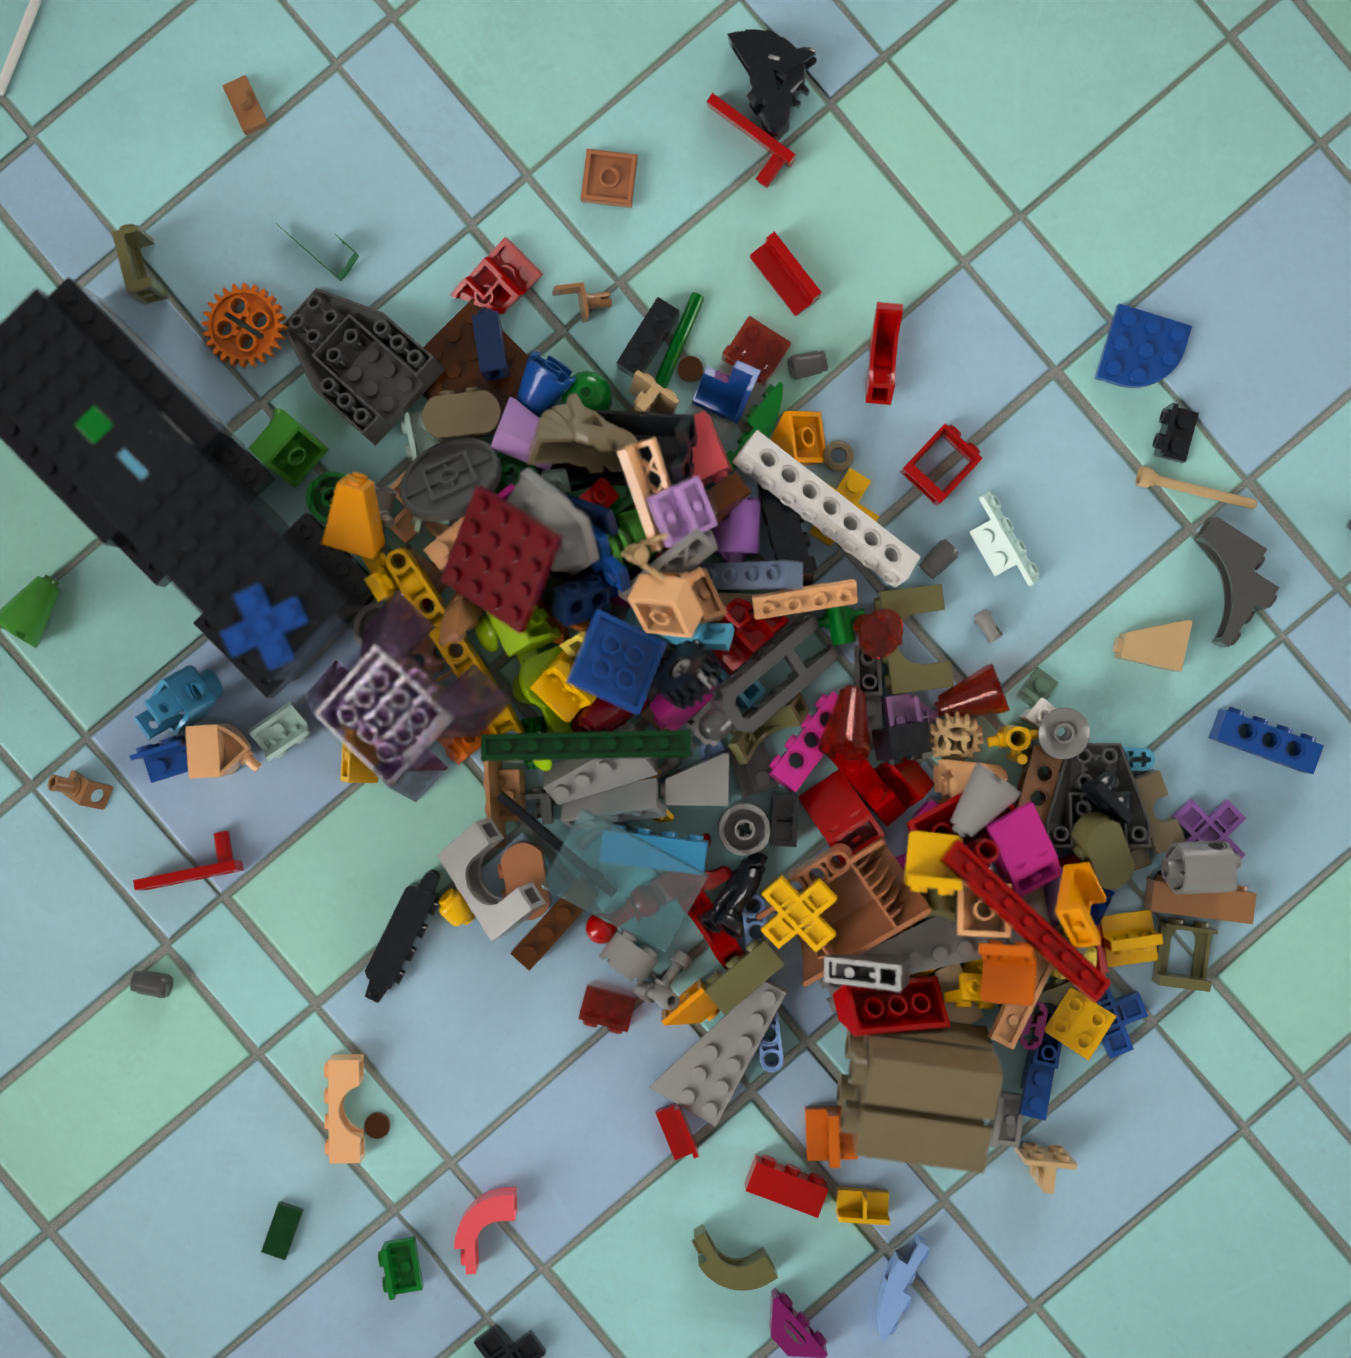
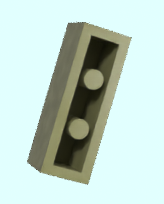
[704,936,785,1015]

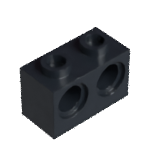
[769,791,799,847]

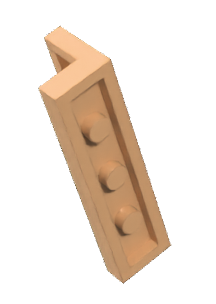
[617,437,671,552]
[987,951,1054,1050]

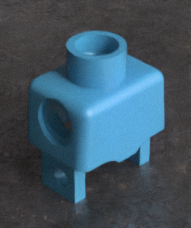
[134,665,223,740]

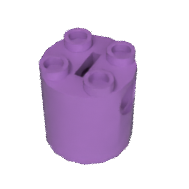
[709,497,761,563]

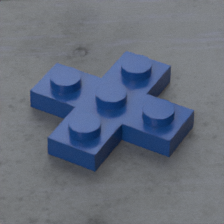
[590,523,631,598]
[220,583,309,671]
[1083,987,1148,1059]

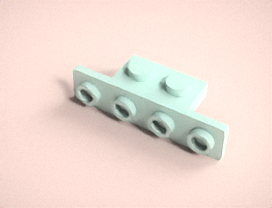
[970,491,1040,586]

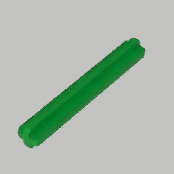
[655,292,704,388]

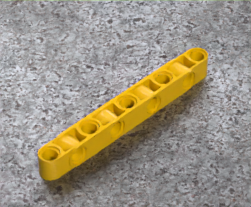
[386,548,526,734]

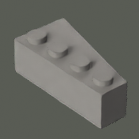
[543,722,659,805]

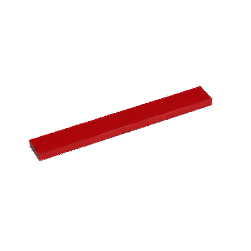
[939,839,1112,1003]

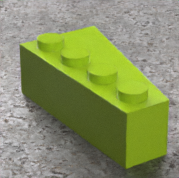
[486,605,561,657]

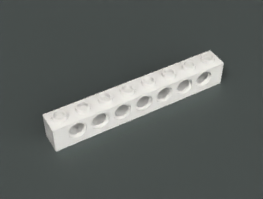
[732,430,921,588]

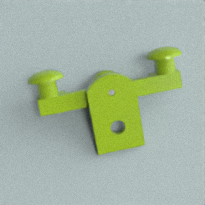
[475,615,576,771]

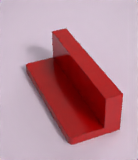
[750,231,822,316]

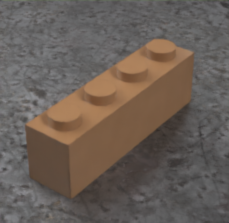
[1143,874,1257,924]

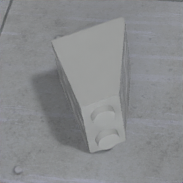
[660,751,729,806]

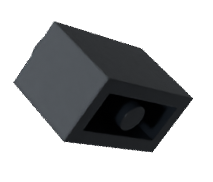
[872,721,932,765]

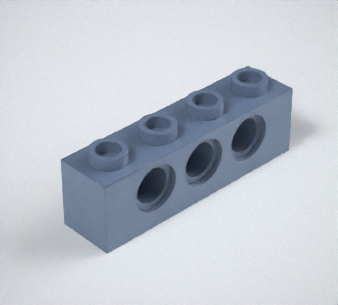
[700,561,803,591]

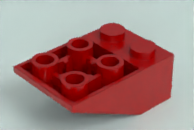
[799,769,886,863]

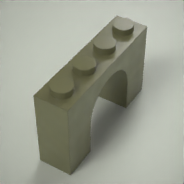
[874,584,954,694]

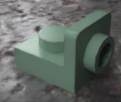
[1018,667,1059,707]

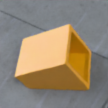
[322,472,385,560]

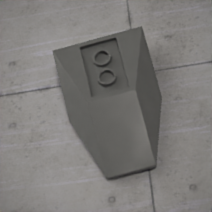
[284,288,445,446]

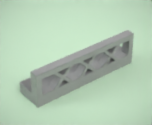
[618,528,718,604]

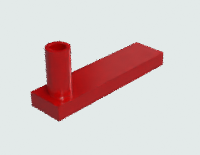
[706,93,796,188]
[133,831,244,891]

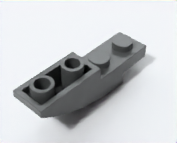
[853,645,883,750]

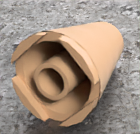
[933,759,1008,804]

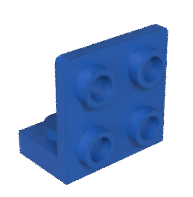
[129,735,188,783]

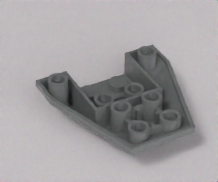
[1045,743,1151,848]

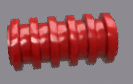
[971,839,999,867]

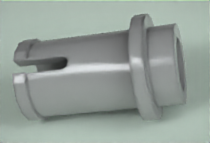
[973,608,1003,643]

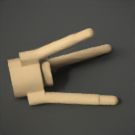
[621,533,669,580]

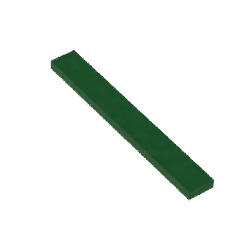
[481,730,692,761]

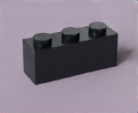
[616,297,680,378]

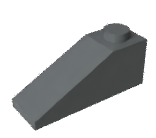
[824,954,910,992]

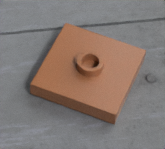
[581,149,638,208]

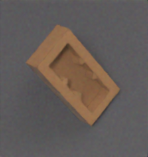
[222,75,269,135]

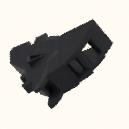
[727,29,817,140]

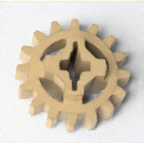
[929,712,984,761]

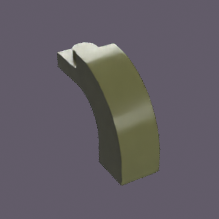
[728,692,810,765]
[692,1224,778,1291]

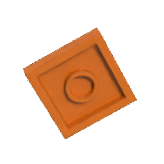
[805,1106,858,1168]

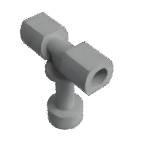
[634,949,693,1011]

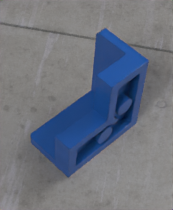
[692,360,761,424]

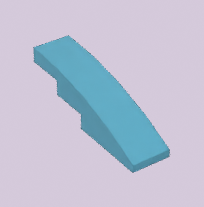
[624,608,735,651]

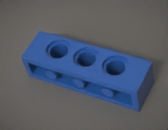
[1208,707,1324,775]

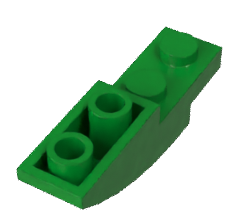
[727,381,783,476]

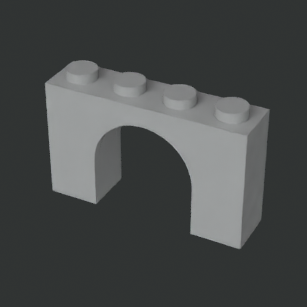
[437,817,546,942]

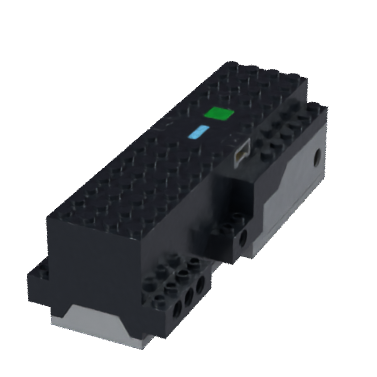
[0,277,376,698]

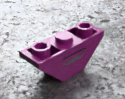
[769,1288,828,1358]

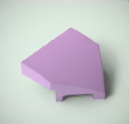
[881,694,939,727]

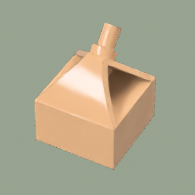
[628,567,705,638]
[185,723,262,779]

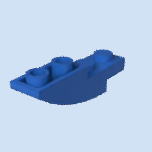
[1018,1013,1062,1121]

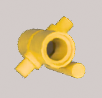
[987,725,1038,765]

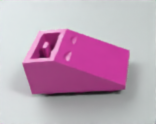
[986,801,1062,897]

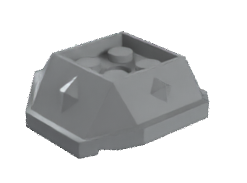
[507,468,600,576]

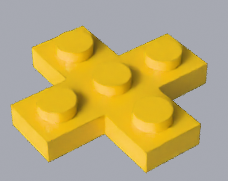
[808,468,880,547]
[361,552,417,623]
[761,875,837,952]

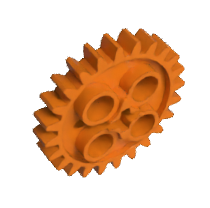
[202,283,288,369]

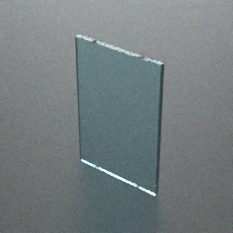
[541,808,709,952]

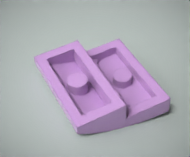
[646,476,718,547]

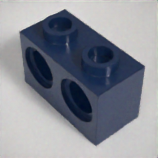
[551,574,612,627]

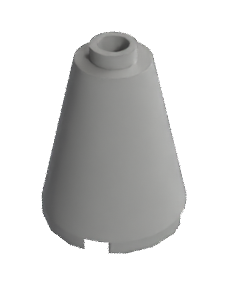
[950,762,1021,838]

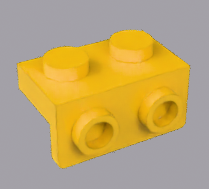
[944,973,996,1010]

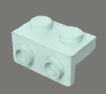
[249,701,311,761]

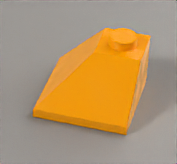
[770,411,826,466]
[661,978,720,1026]

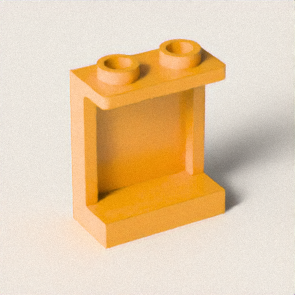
[1055,862,1106,948]

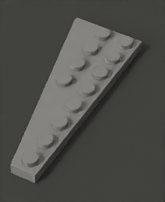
[862,886,1051,974]

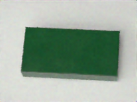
[261,1201,304,1260]

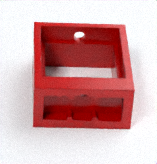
[899,423,983,506]

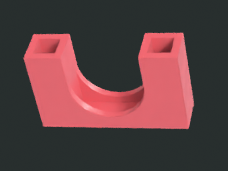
[633,411,733,508]

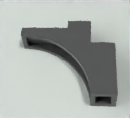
[1193,516,1280,648]

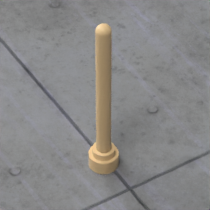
[1135,466,1257,509]

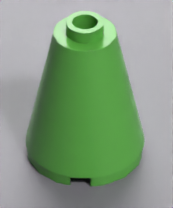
[0,574,61,648]

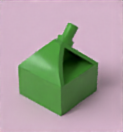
[248,408,329,488]

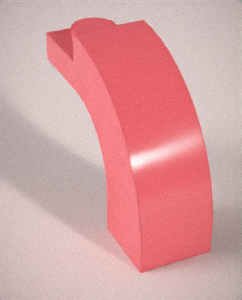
[454,1187,518,1274]

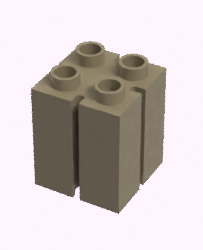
[836,1021,1003,1173]

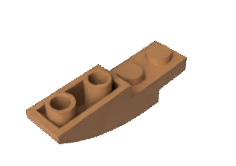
[439,591,485,646]

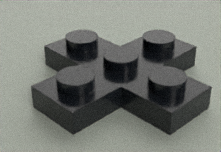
[474,1324,546,1358]

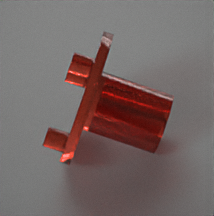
[854,608,903,659]

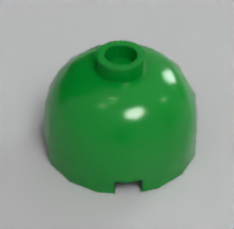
[562,371,613,410]

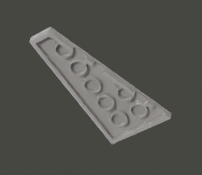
[649,980,788,1127]

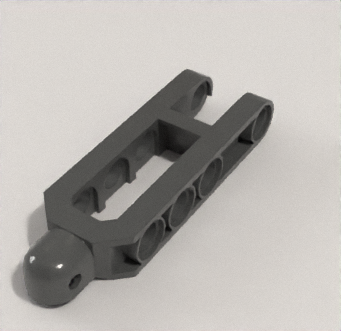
[698,613,839,740]

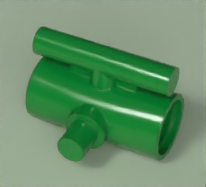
[817,605,865,646]

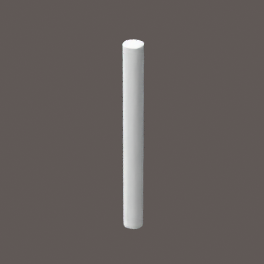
[0,0,42,96]

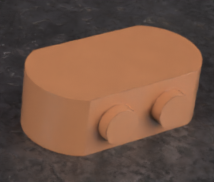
[497,841,552,920]

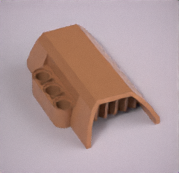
[755,837,933,987]

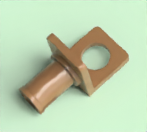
[552,282,612,323]
[48,770,113,810]

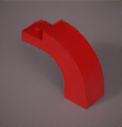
[677,884,745,969]

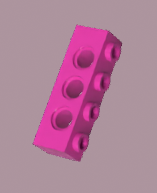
[768,691,857,793]

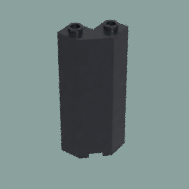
[536,407,698,488]

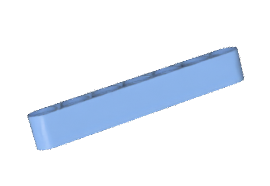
[742,893,784,1072]

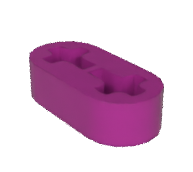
[1018,1000,1047,1050]

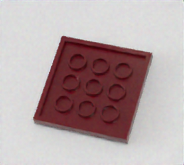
[440,486,564,633]

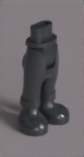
[701,852,768,939]

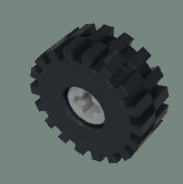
[653,639,722,709]

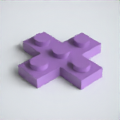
[1171,799,1246,859]

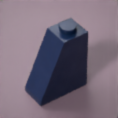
[472,309,511,382]

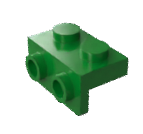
[378,1236,424,1300]

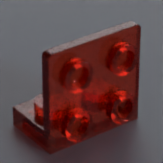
[721,316,791,386]

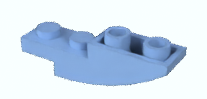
[876,1234,929,1341]

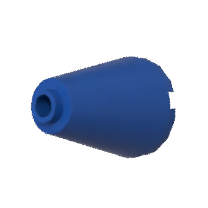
[516,351,576,418]

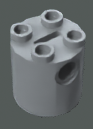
[1161,840,1241,895]

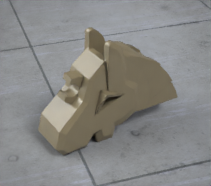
[527,393,638,473]

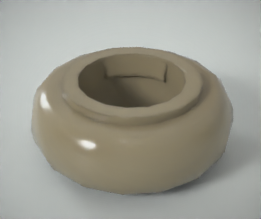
[822,440,854,472]

